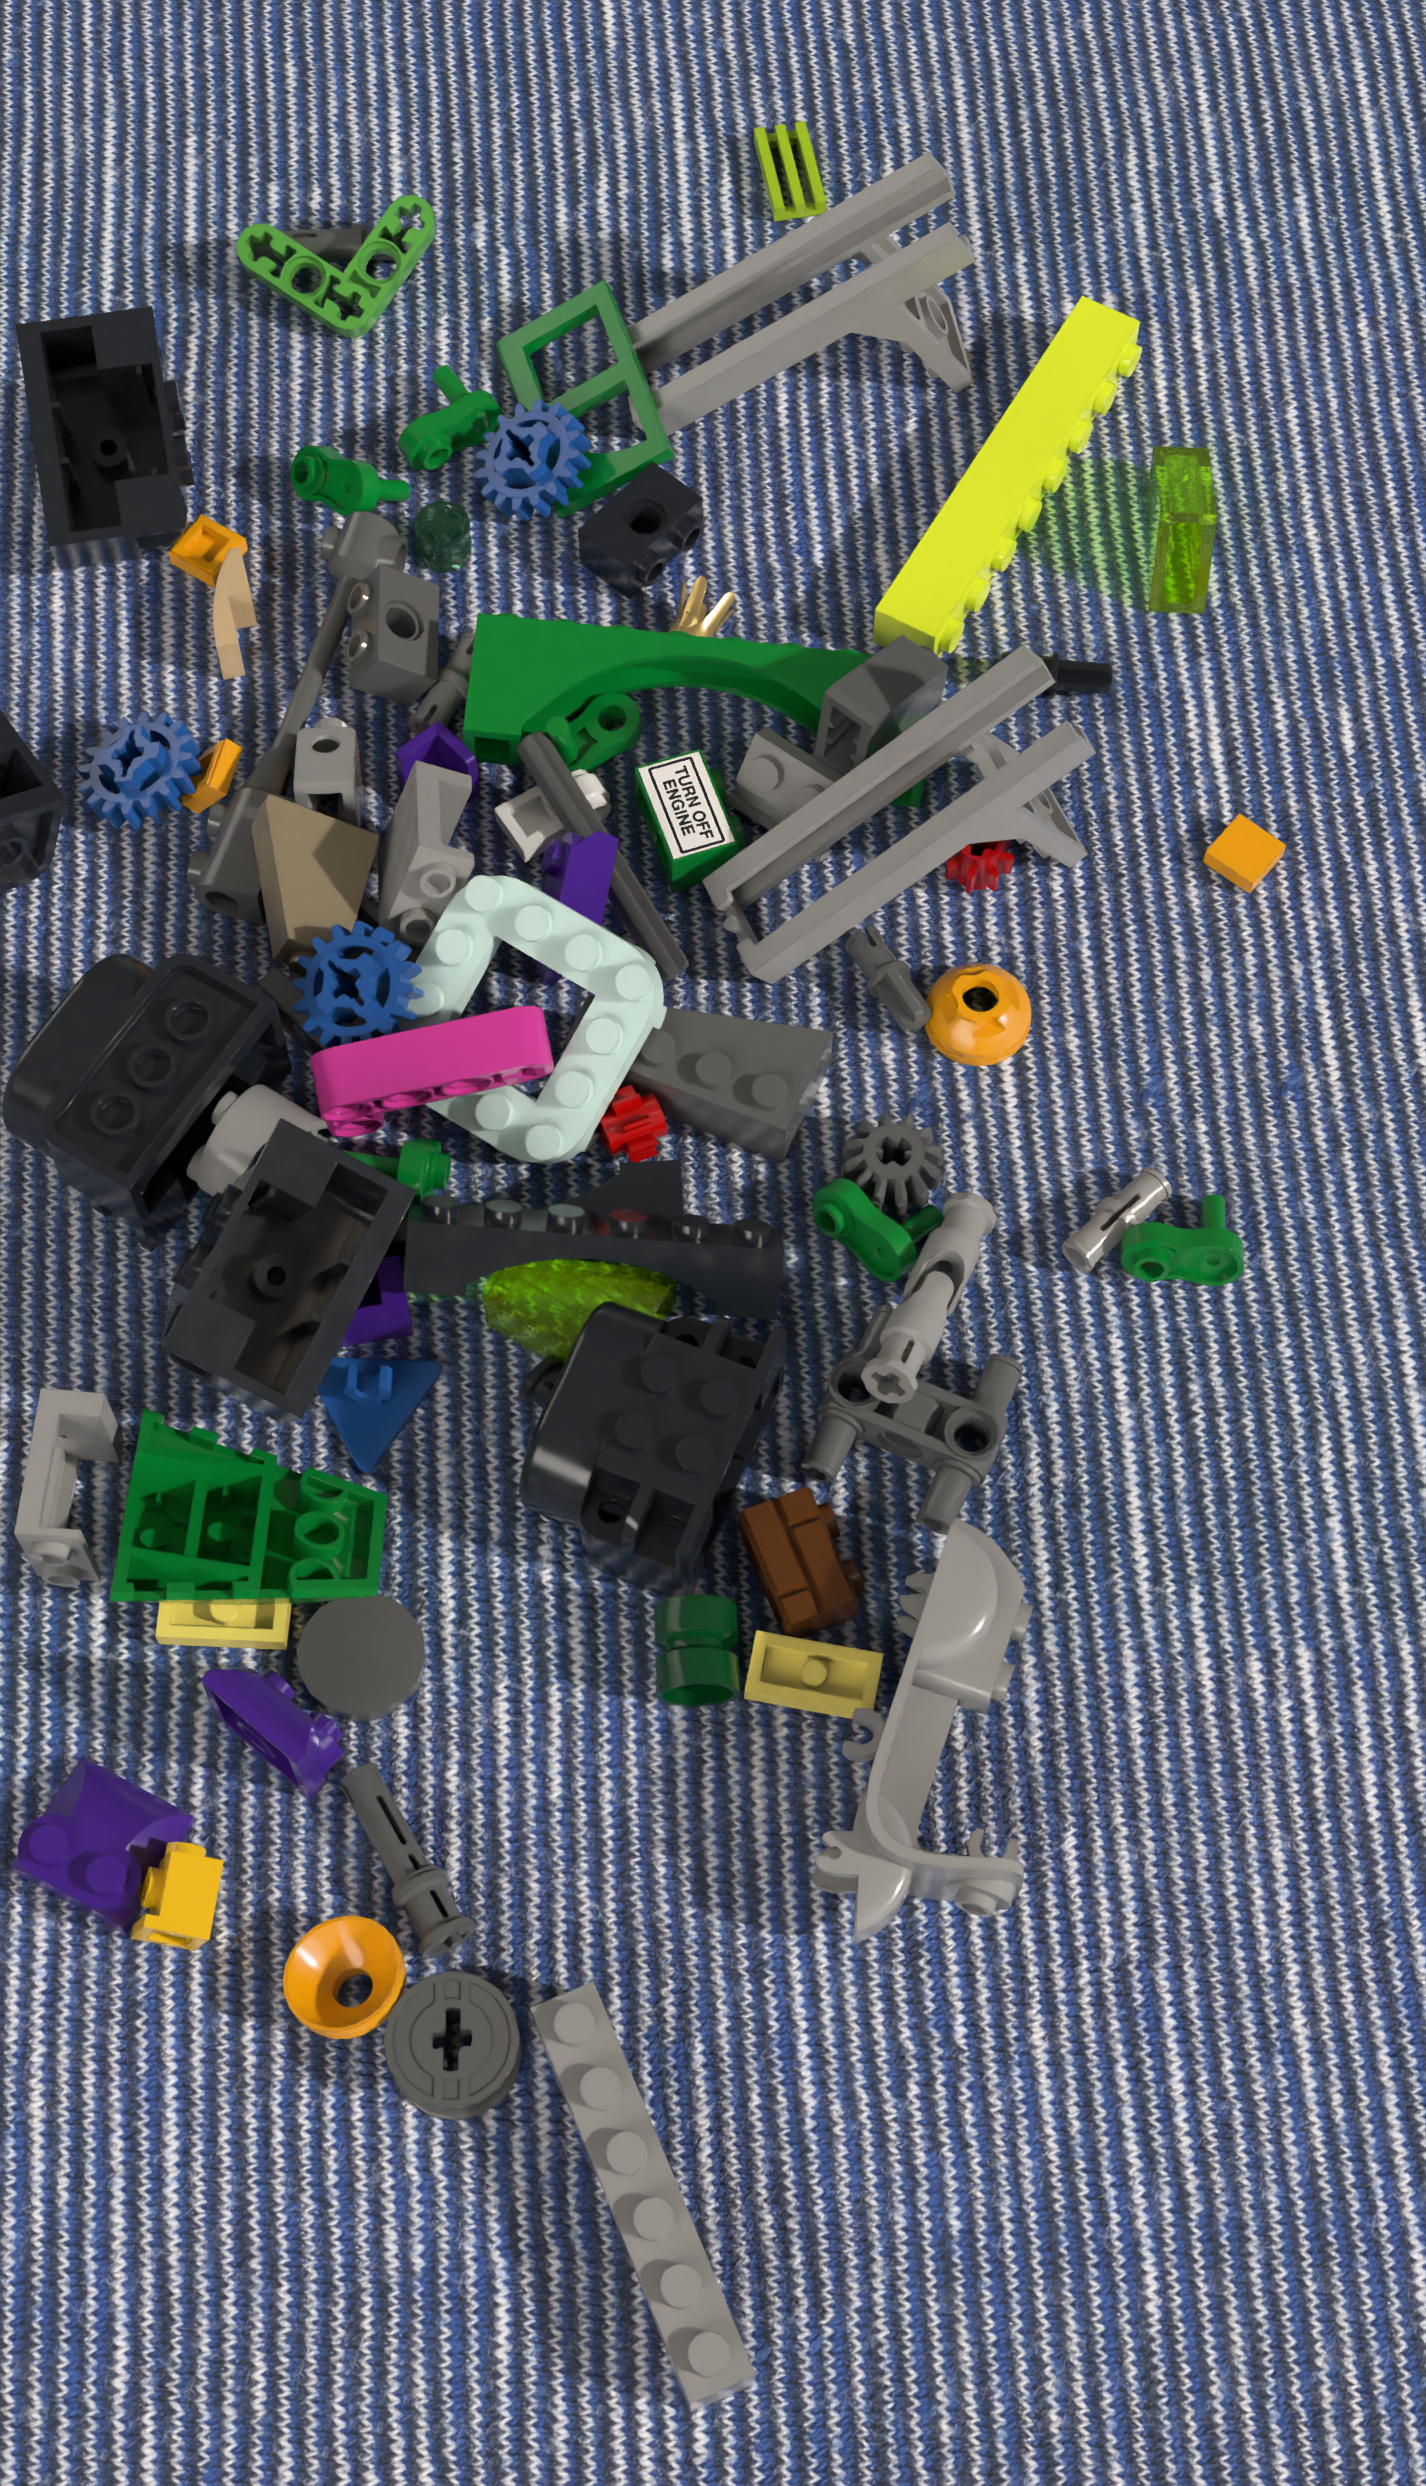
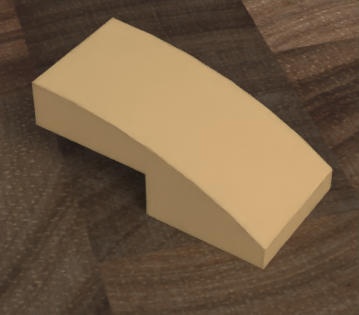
[213,547,257,680]

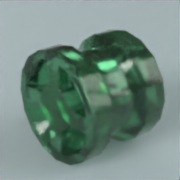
[414,501,473,573]

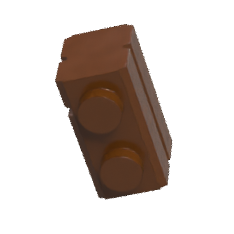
[738,1487,865,1639]

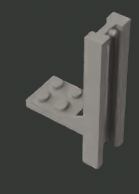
[627,152,976,436]
[702,645,1096,985]

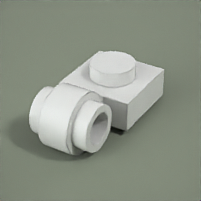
[494,769,611,862]

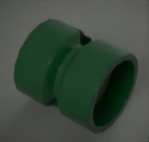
[654,1594,740,1707]

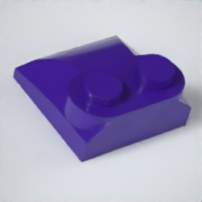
[534,830,619,987]
[200,1668,344,1800]
[10,1757,196,1934]

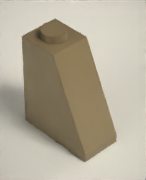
[251,794,380,977]

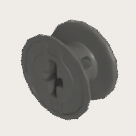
[383,1971,523,2121]

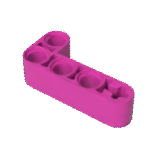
[310,1006,554,1137]

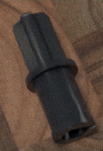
[1001,651,1113,697]

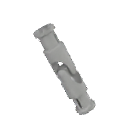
[861,1192,997,1404]

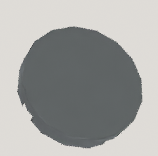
[296,1594,427,1722]

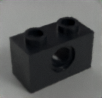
[578,462,704,599]

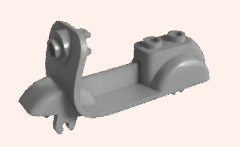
[812,1517,1034,1944]

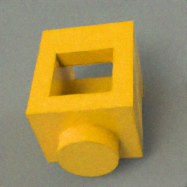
[130,1842,224,1951]

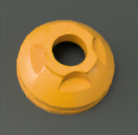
[924,963,1032,1066]
[283,1916,406,2039]

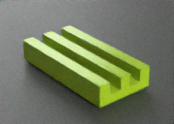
[754,121,826,222]

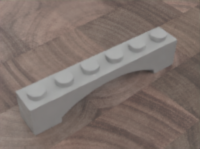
[530,1981,756,2413]

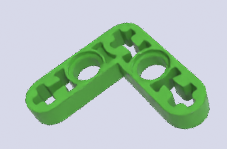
[237,195,436,338]

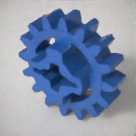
[474,399,592,521]
[78,711,203,830]
[291,921,424,1048]

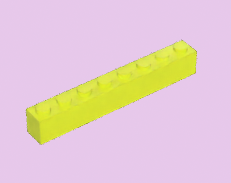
[872,296,1142,658]

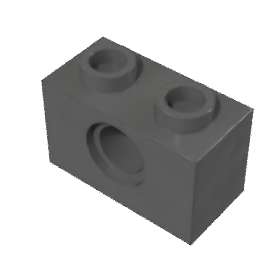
[346,564,439,707]

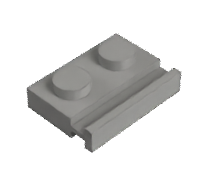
[726,727,843,862]

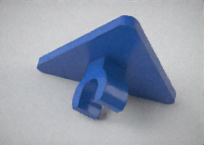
[317,1358,442,1475]

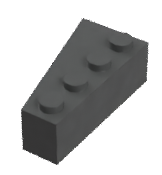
[563,995,833,1163]

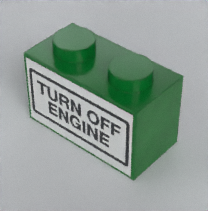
[635,749,745,892]

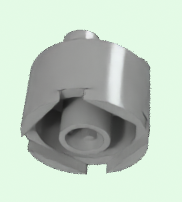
[187,1084,328,1197]

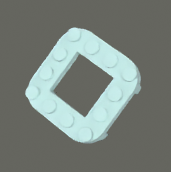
[384,875,667,1164]

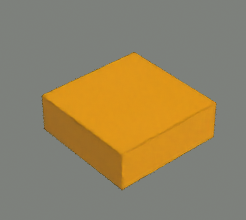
[168,514,248,588]
[181,738,243,814]
[1203,813,1286,894]

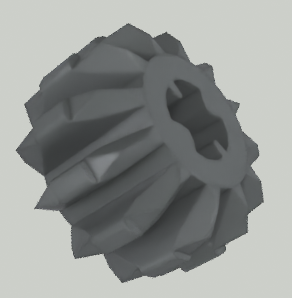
[841,1111,944,1218]

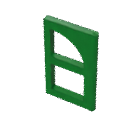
[496,280,675,518]

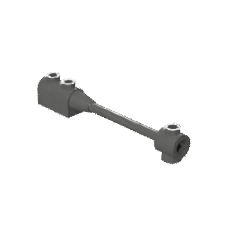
[187,511,408,926]

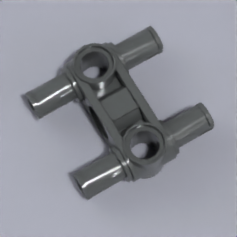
[800,1305,1023,1535]

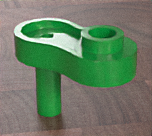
[398,365,504,470]
[290,445,410,516]
[546,692,643,774]
[343,1138,451,1201]
[812,1177,943,1283]
[1121,1194,1244,1286]

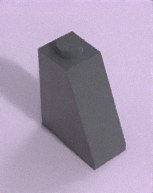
[813,635,949,776]

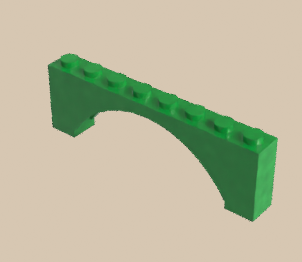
[463,613,930,808]

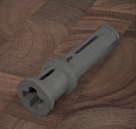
[339,1763,475,1959]

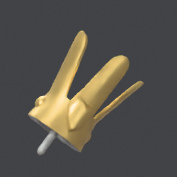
[669,575,735,637]

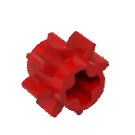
[945,840,1014,894]
[597,1084,668,1162]

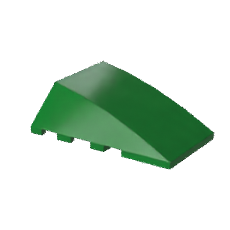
[109,1408,388,1605]

